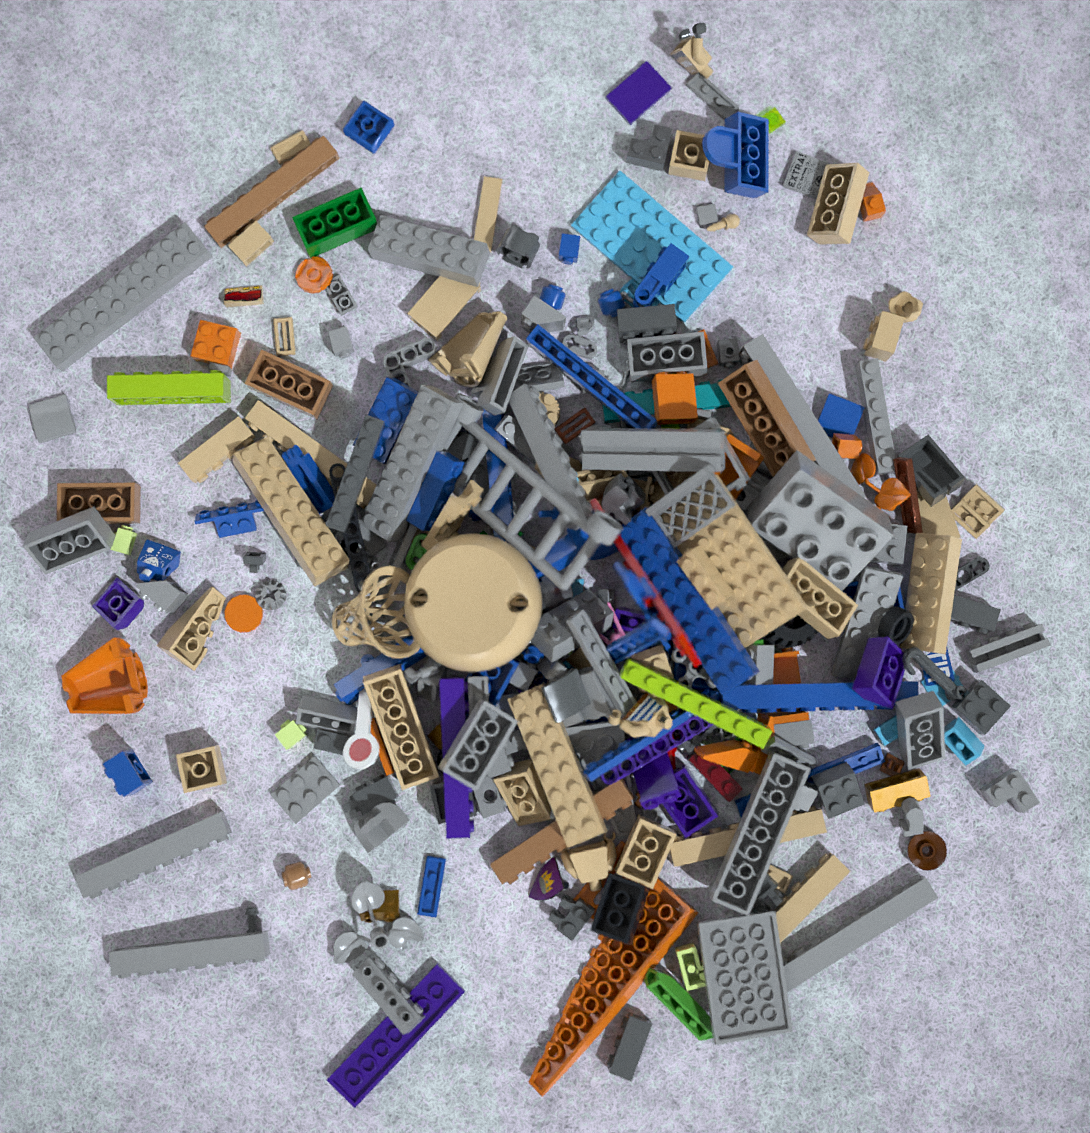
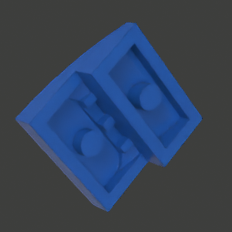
[818,393,865,438]

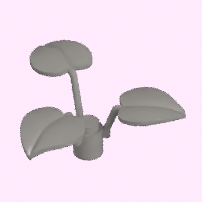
[333,881,424,964]

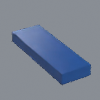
[417,856,446,918]

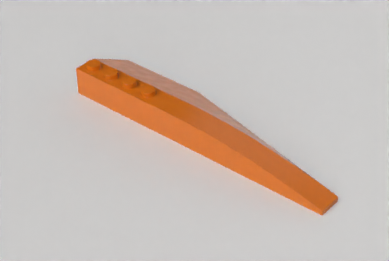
[528,878,699,1096]

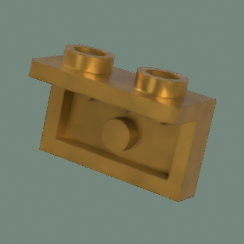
[359,890,400,923]

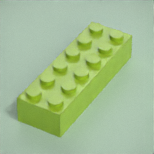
[107,370,231,405]

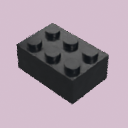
[590,873,650,945]

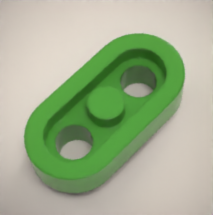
[406,533,428,570]

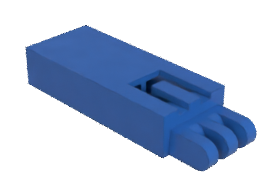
[282,445,335,514]

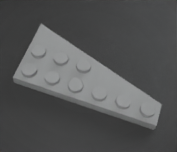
[565,721,636,837]

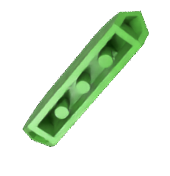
[644,968,713,1041]

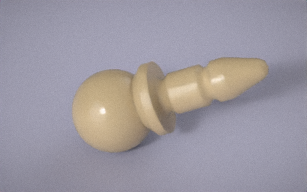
[707,214,740,231]

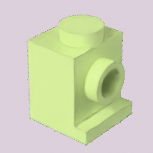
[110,525,137,556]

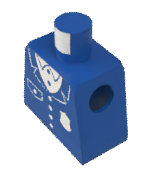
[137,539,181,583]

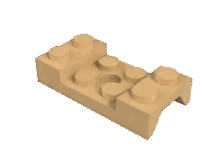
[421,480,484,551]

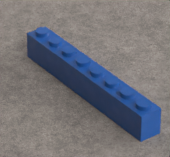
[526,324,658,429]

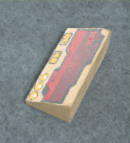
[224,286,264,307]

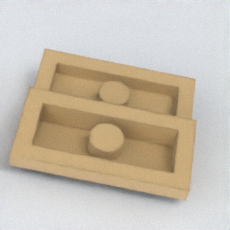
[951,483,1005,539]

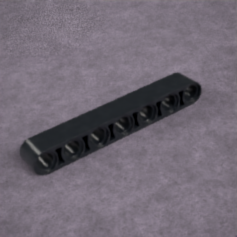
[329,463,373,593]

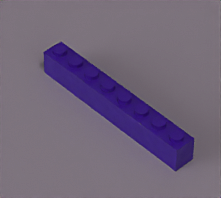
[440,677,474,839]

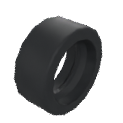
[878,606,914,645]

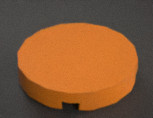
[295,256,333,294]
[225,595,263,633]

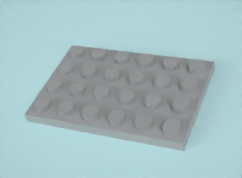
[697,910,793,1045]

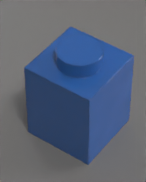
[559,233,581,265]

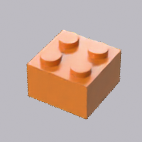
[190,320,241,369]

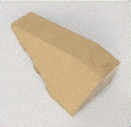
[157,586,226,671]

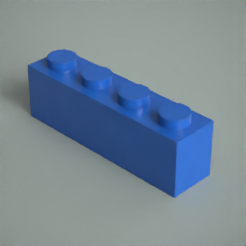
[406,451,465,531]

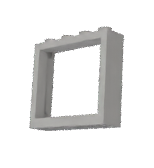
[652,418,750,495]

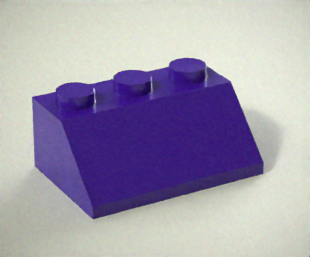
[852,637,905,708]
[663,764,719,838]

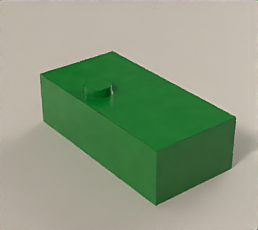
[292,187,377,258]

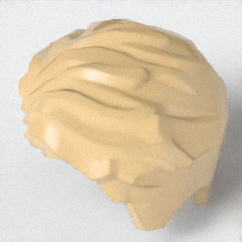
[888,291,923,323]

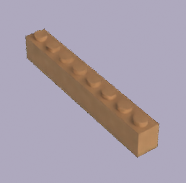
[204,135,340,248]
[490,778,635,885]

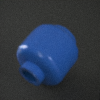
[539,284,566,310]
[598,288,625,318]

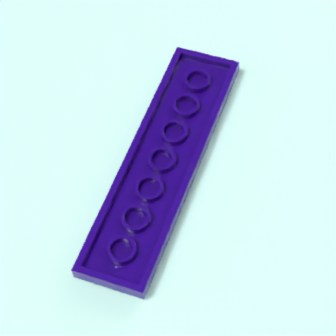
[327,963,466,1109]

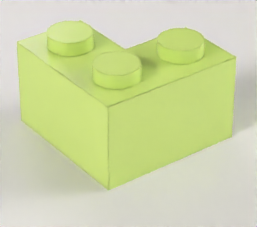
[675,943,706,991]

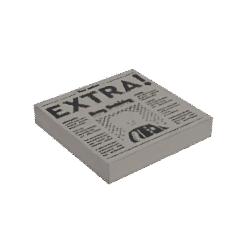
[782,151,830,199]

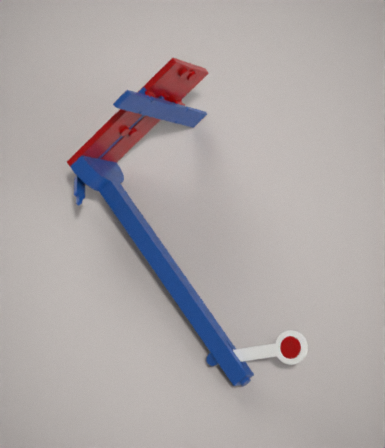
[334,498,702,769]

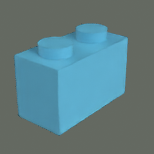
[944,717,985,766]

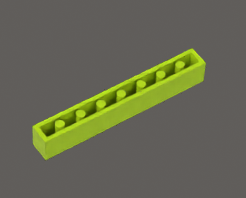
[619,657,772,749]

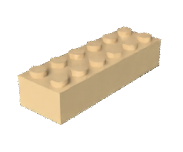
[899,533,962,654]
[363,664,439,790]

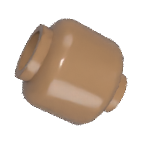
[281,862,311,890]

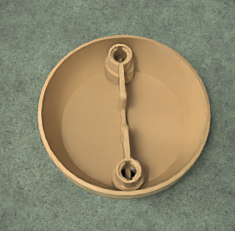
[404,534,542,672]

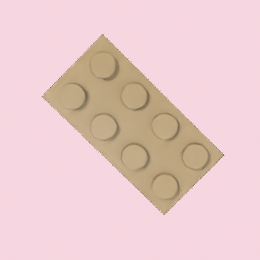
[807,163,869,244]
[783,557,858,639]

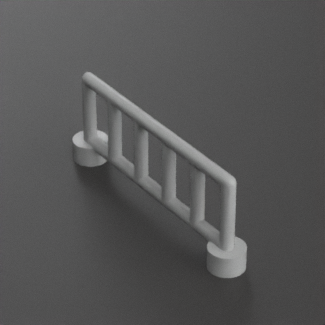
[442,393,622,590]

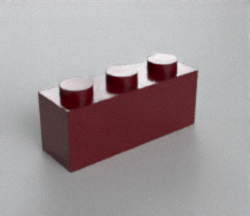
[687,752,743,803]

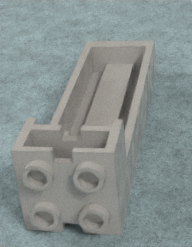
[579,425,725,472]

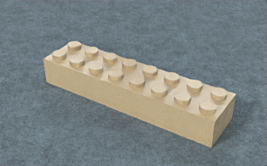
[233,437,350,587]
[507,684,608,848]

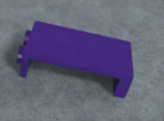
[625,737,682,810]

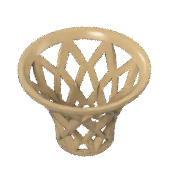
[332,566,424,658]

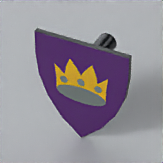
[529,856,569,901]

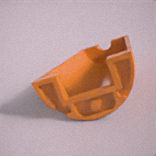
[61,637,148,714]

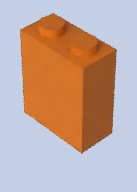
[652,371,698,425]

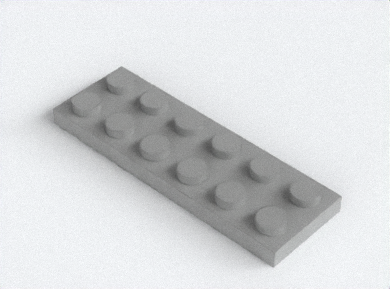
[831,566,903,680]

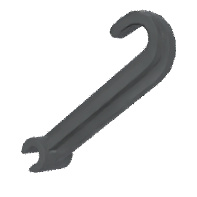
[902,647,967,701]

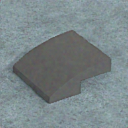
[541,668,591,723]

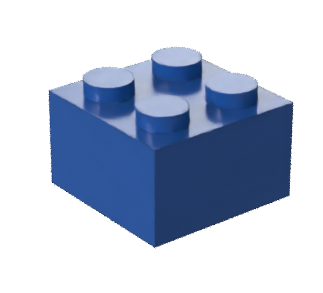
[103,749,153,797]

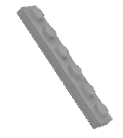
[566,609,637,718]

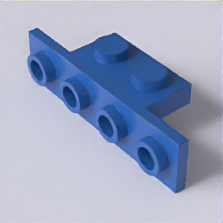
[194,500,264,538]

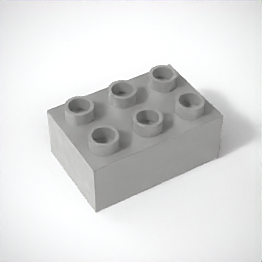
[747,450,894,591]

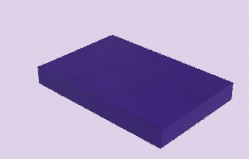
[605,61,672,125]

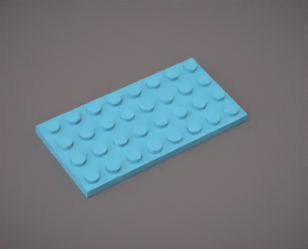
[571,171,733,323]

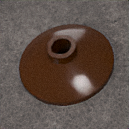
[907,831,947,871]

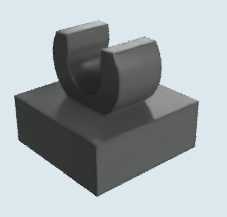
[243,552,266,573]

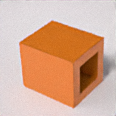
[832,433,862,459]

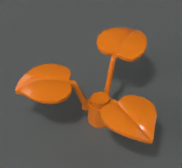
[850,453,911,511]

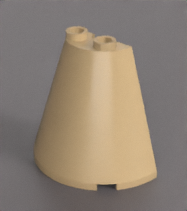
[429,311,507,387]

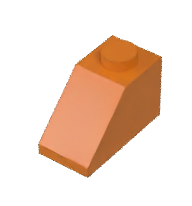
[860,182,886,222]

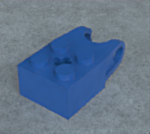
[633,243,689,308]

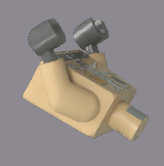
[670,23,714,79]

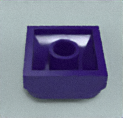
[92,577,144,630]

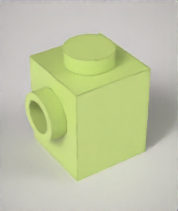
[275,720,307,750]

